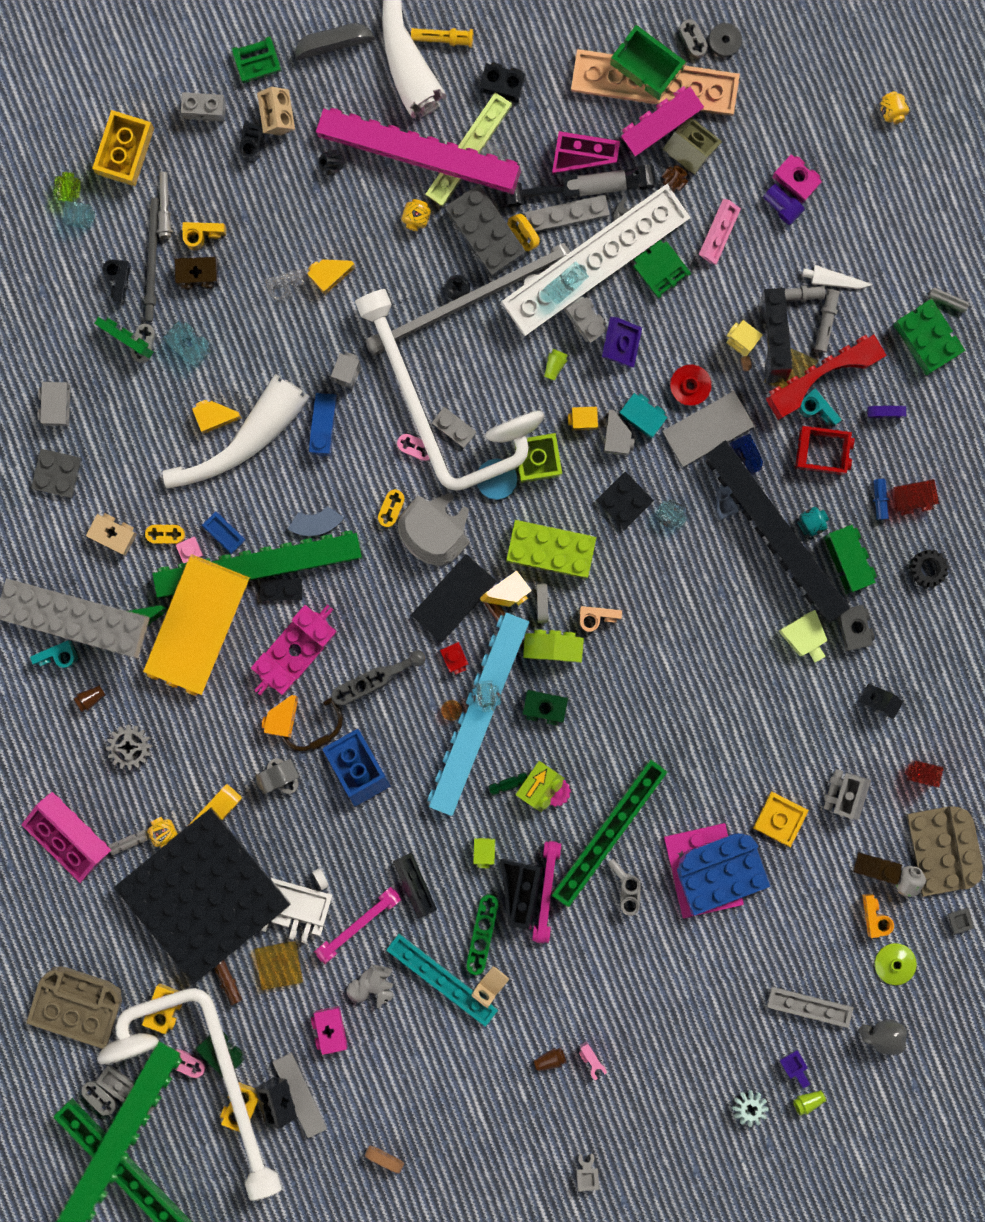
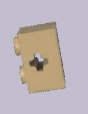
[86,513,137,556]

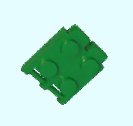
[633,240,691,299]

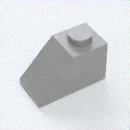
[603,409,635,456]

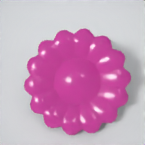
[550,780,571,807]

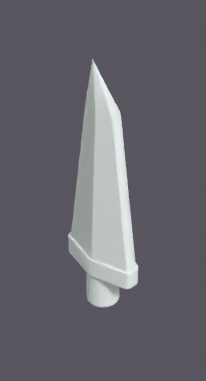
[802,265,873,289]

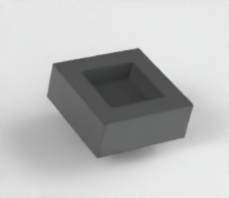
[947,908,975,934]

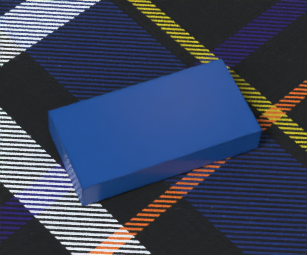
[202,511,246,555]

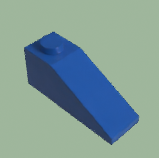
[309,393,337,456]

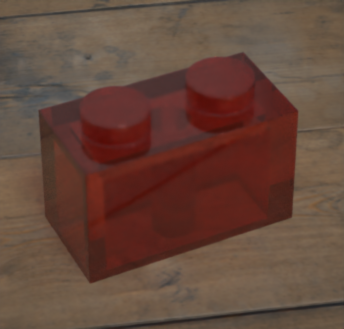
[890,479,939,516]

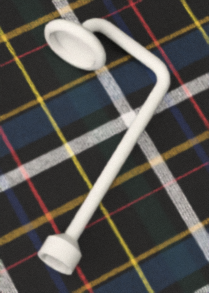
[355,289,544,491]
[97,988,282,1201]

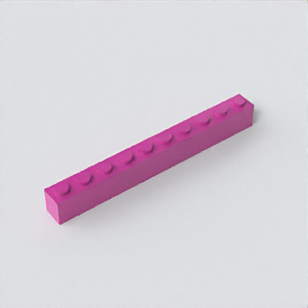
[316,108,521,194]

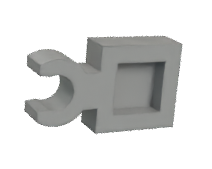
[576,1154,599,1191]

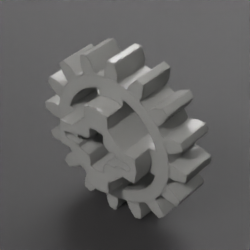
[106,725,153,770]

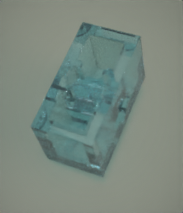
[162,321,211,369]

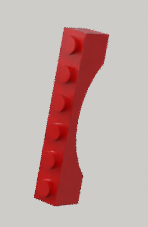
[766,335,887,420]

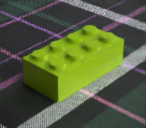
[506,520,597,579]

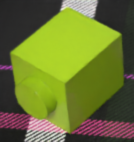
[473,838,495,868]

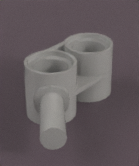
[607,859,641,916]

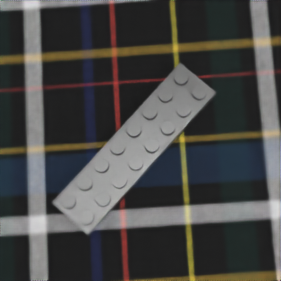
[0,578,150,658]

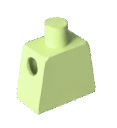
[779,610,827,662]

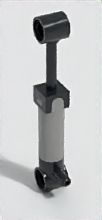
[502,164,657,208]

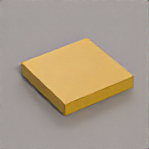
[753,791,809,848]

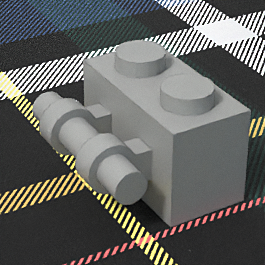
[823,769,871,820]

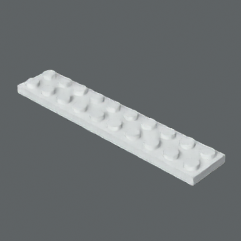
[501,184,690,336]

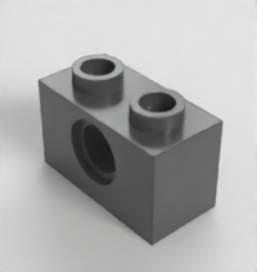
[837,605,875,651]

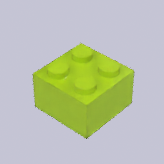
[514,433,562,483]

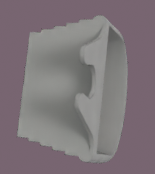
[397,493,470,566]

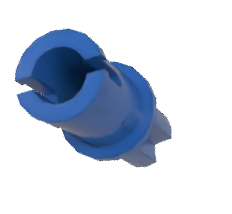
[873,479,890,520]

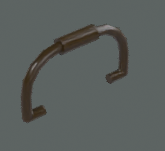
[281,697,343,752]

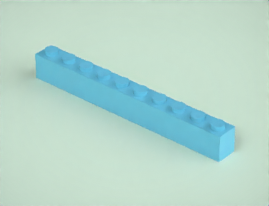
[427,612,529,816]

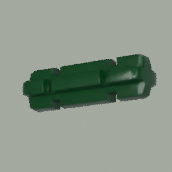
[488,773,527,796]

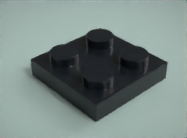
[596,471,654,530]

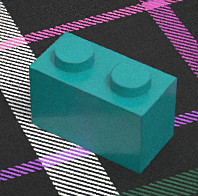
[619,393,668,440]

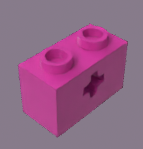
[311,1006,348,1055]

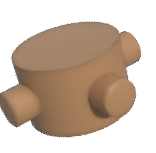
[741,356,752,371]

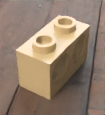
[257,87,295,136]

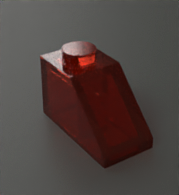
[905,760,944,788]

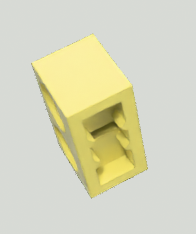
[726,320,763,356]

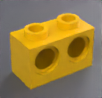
[142,983,182,1034]
[220,1082,258,1132]

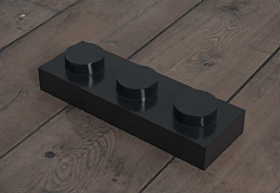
[393,852,437,919]

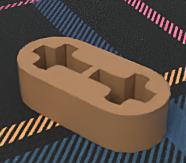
[365,1145,405,1173]

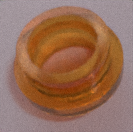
[441,700,462,721]

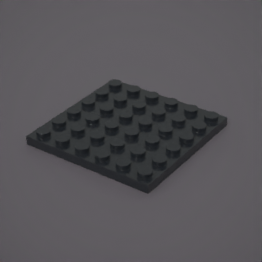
[113,807,291,985]

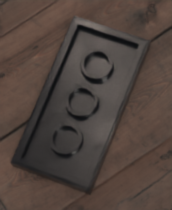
[411,554,497,643]

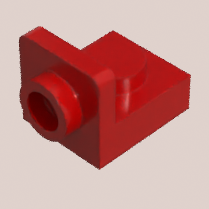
[440,642,469,675]

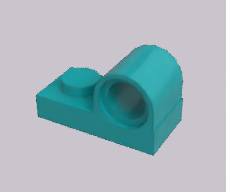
[798,388,842,427]
[30,640,77,668]

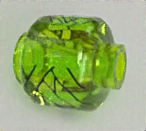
[53,172,81,202]

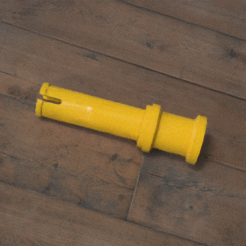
[411,28,473,48]

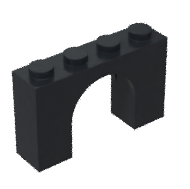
[759,288,793,384]

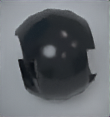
[444,275,470,300]

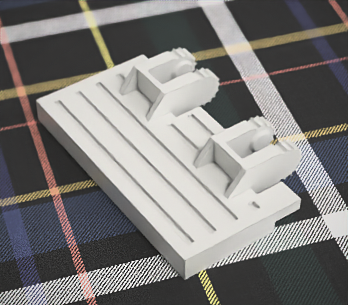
[261,878,332,943]

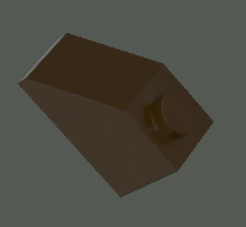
[853,852,903,885]

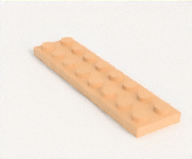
[571,49,740,116]

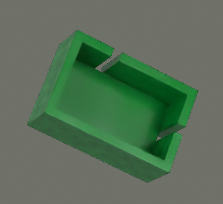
[610,25,686,101]
[893,298,966,376]
[823,525,877,594]

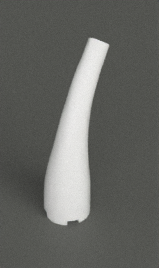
[382,0,446,118]
[163,374,310,489]

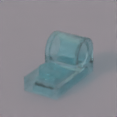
[543,261,589,305]

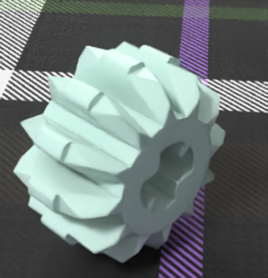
[732,1090,769,1127]

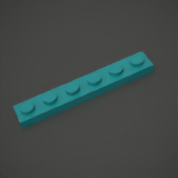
[386,933,498,1027]

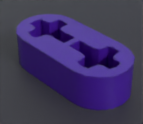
[867,406,907,418]

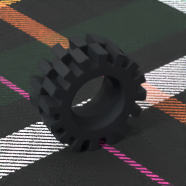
[909,550,949,588]

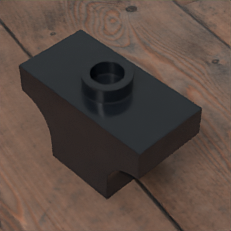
[858,684,903,720]

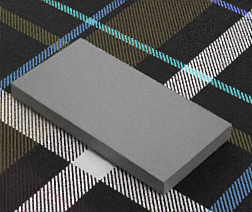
[662,391,755,468]

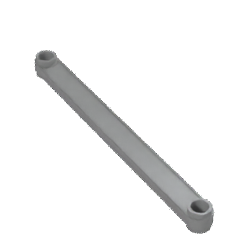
[365,243,570,356]

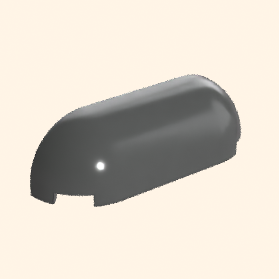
[295,23,375,60]

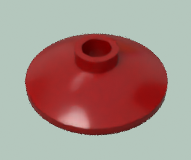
[670,364,712,406]

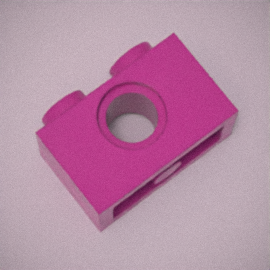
[772,154,822,204]

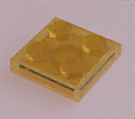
[254,940,304,990]

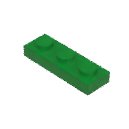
[94,317,154,359]

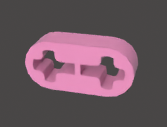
[397,434,430,461]
[172,1049,206,1078]

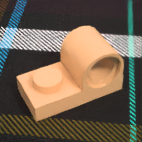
[579,606,622,632]

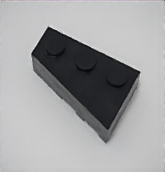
[500,858,544,930]

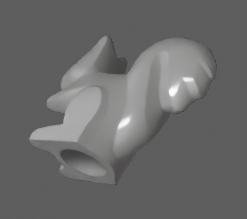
[346,965,393,1008]

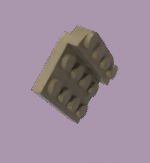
[906,806,983,896]
[26,967,122,1049]

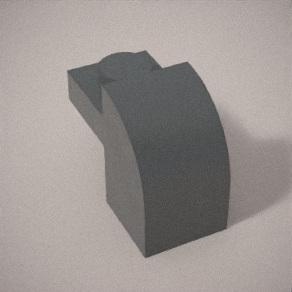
[255,758,299,794]

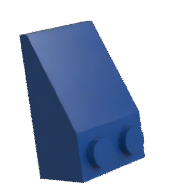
[322,729,391,807]

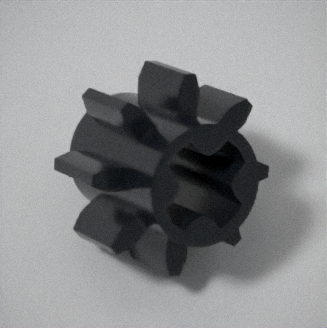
[318,149,344,176]

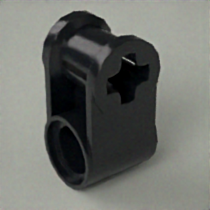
[239,120,265,163]

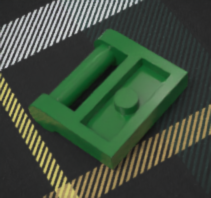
[231,36,282,83]

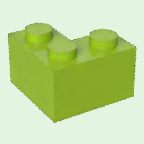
[523,630,584,663]

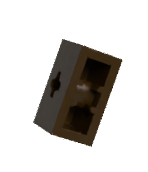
[174,257,219,290]

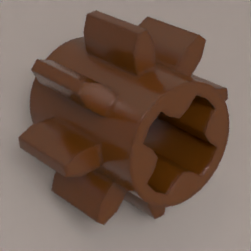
[662,166,688,192]

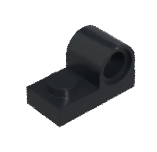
[102,259,131,305]

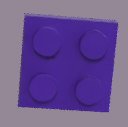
[602,317,642,368]

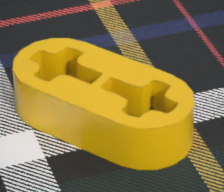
[507,214,540,251]
[378,489,405,528]
[145,525,185,544]

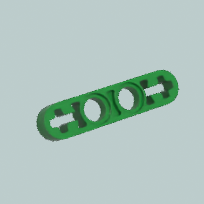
[467,894,498,975]

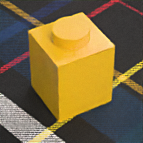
[568,407,598,431]

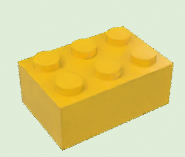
[92,110,154,186]

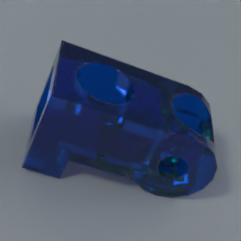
[729,433,763,474]

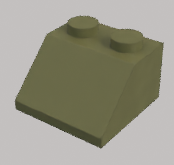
[663,117,722,175]

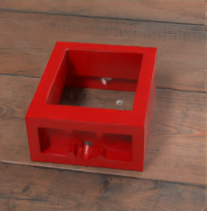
[795,426,855,475]

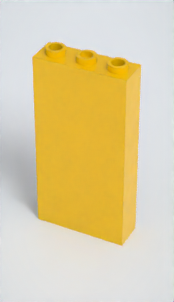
[143,554,250,696]

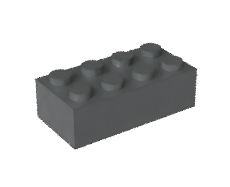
[445,184,526,279]

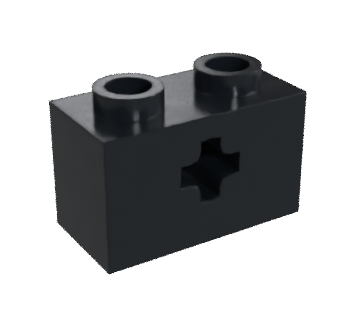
[255,1077,297,1129]

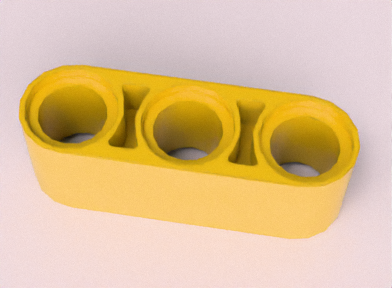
[188,784,242,826]

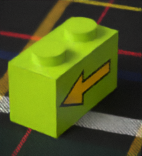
[516,761,565,813]

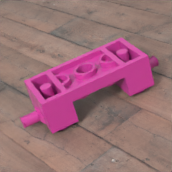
[251,604,338,696]

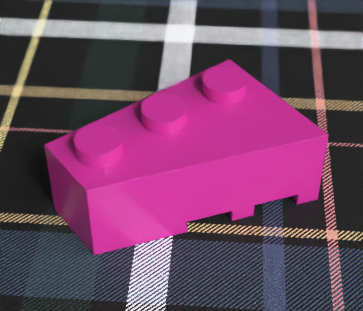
[552,131,620,174]

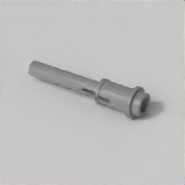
[157,172,173,239]

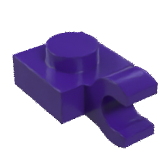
[779,1050,811,1089]

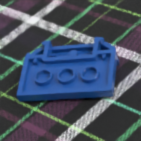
[677,833,770,916]

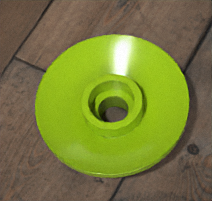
[875,943,917,985]

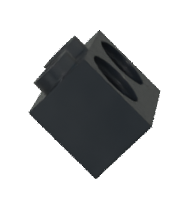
[479,62,526,103]

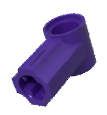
[762,184,805,225]

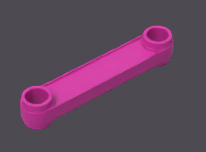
[532,841,561,944]
[314,887,402,964]

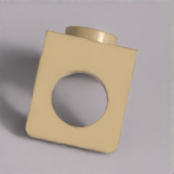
[471,967,509,1008]

